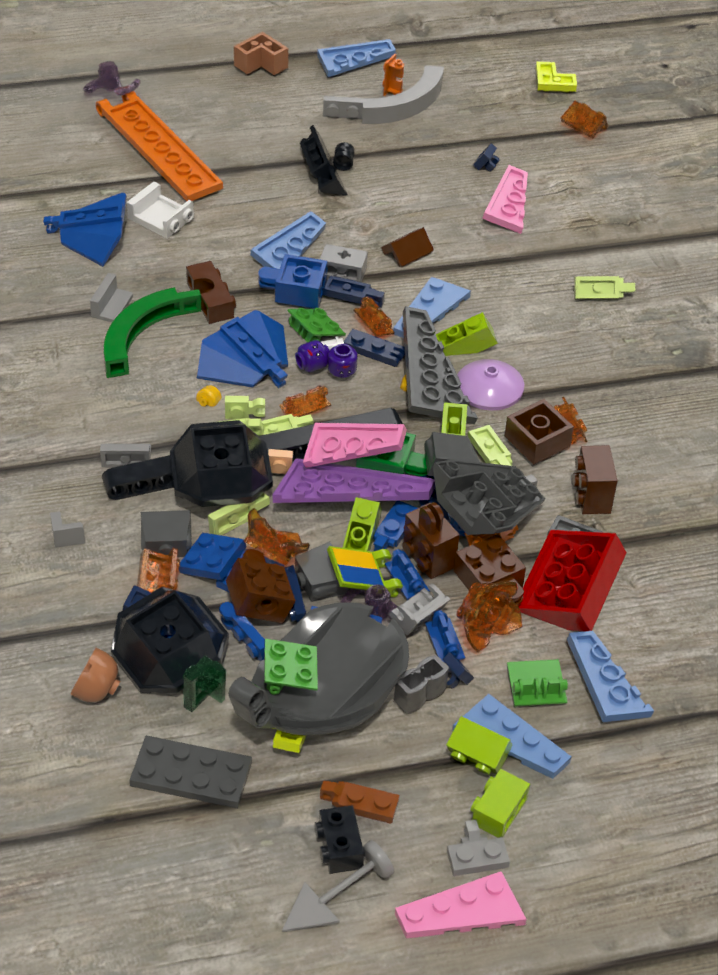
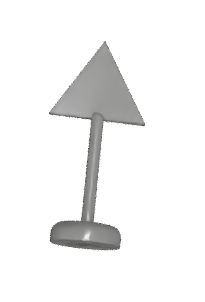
[282,840,394,932]

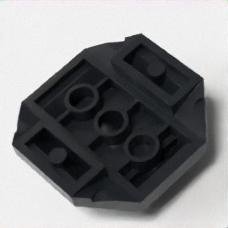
[170,420,273,507]
[111,587,229,694]

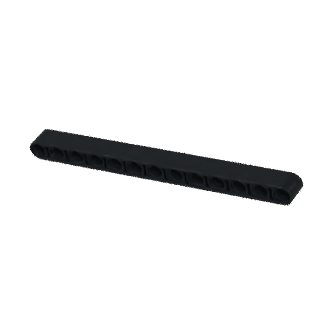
[102,408,403,500]

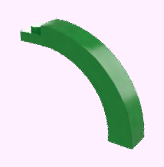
[104,287,202,378]

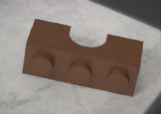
[186,261,237,324]

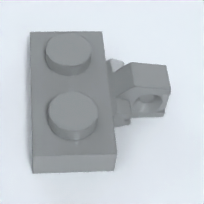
[447,820,510,876]

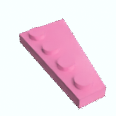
[482,165,528,234]
[303,423,407,468]
[395,871,526,938]

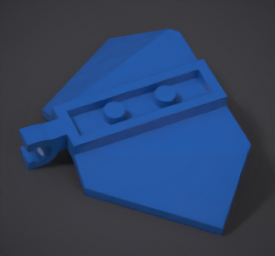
[43,192,127,267]
[197,310,288,389]

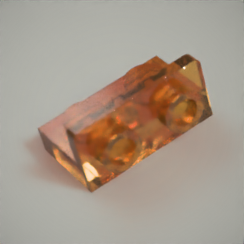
[561,100,608,139]

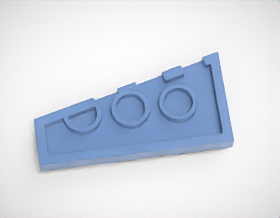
[317,39,396,77]
[250,211,326,269]
[393,277,471,338]
[567,631,654,722]

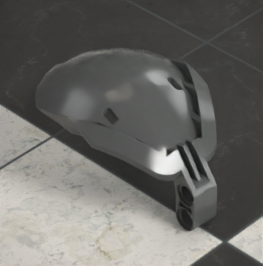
[228,603,409,735]

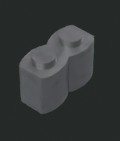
[394,655,449,713]

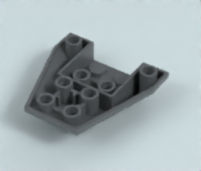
[433,459,546,535]

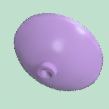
[457,359,524,410]

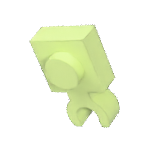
[225,396,265,419]

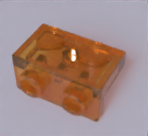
[137,548,180,593]

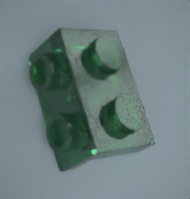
[183,656,226,713]

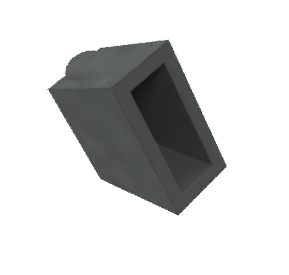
[424,432,480,476]
[140,510,192,558]
[294,541,350,602]

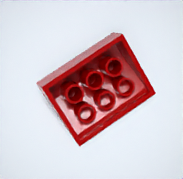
[514,530,627,632]

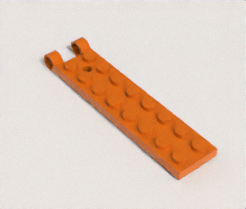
[96,89,223,201]

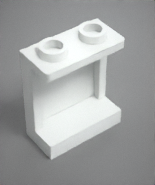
[127,182,194,238]

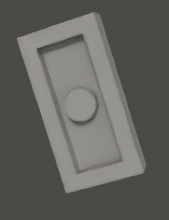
[90,273,133,322]
[100,444,151,468]

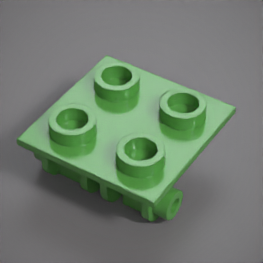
[287,308,346,343]
[264,639,318,694]
[507,659,568,706]

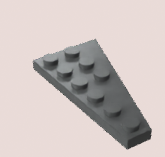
[402,306,478,424]

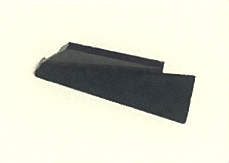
[300,125,348,196]

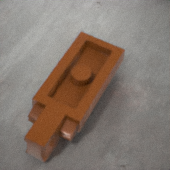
[320,781,400,824]

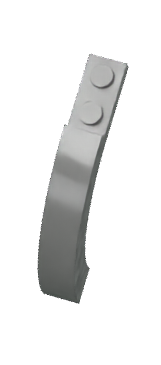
[323,66,444,124]

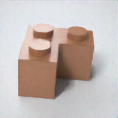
[234,32,289,75]

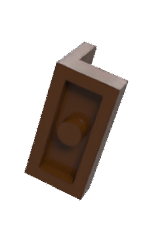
[381,227,434,267]

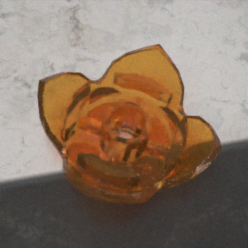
[244,508,310,566]
[457,581,522,653]

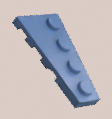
[453,694,572,779]

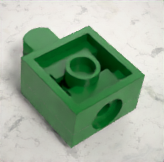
[356,432,428,477]

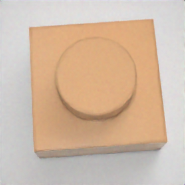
[268,449,293,474]

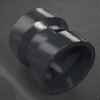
[333,142,355,171]

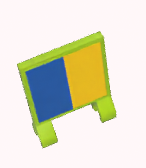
[327,546,403,597]

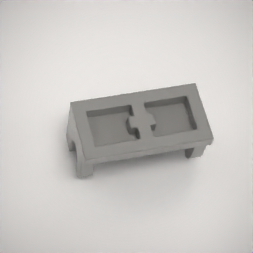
[388,583,451,635]

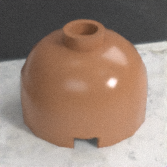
[70,647,120,702]

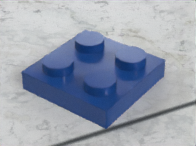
[178,532,247,580]

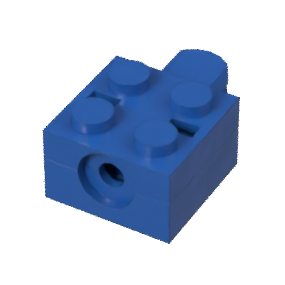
[258,254,328,308]

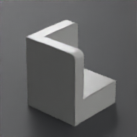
[50,511,85,548]

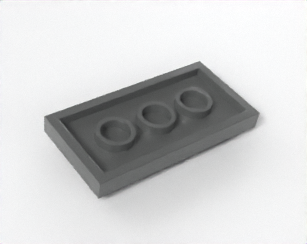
[129,735,252,809]

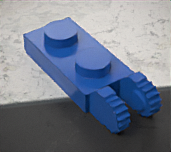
[219,601,265,661]

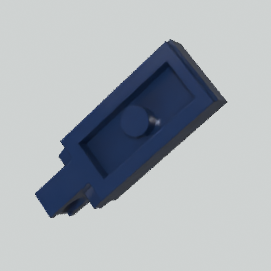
[322,275,385,308]
[284,565,306,623]

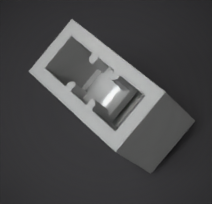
[320,244,368,282]

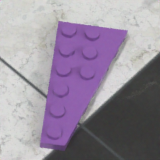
[273,458,435,503]

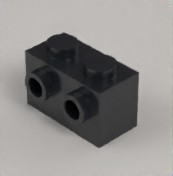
[315,805,364,874]

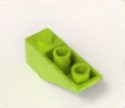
[435,312,498,356]
[342,497,382,551]

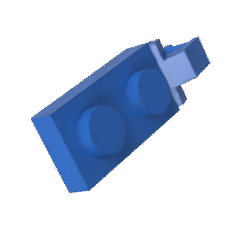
[373,500,417,552]

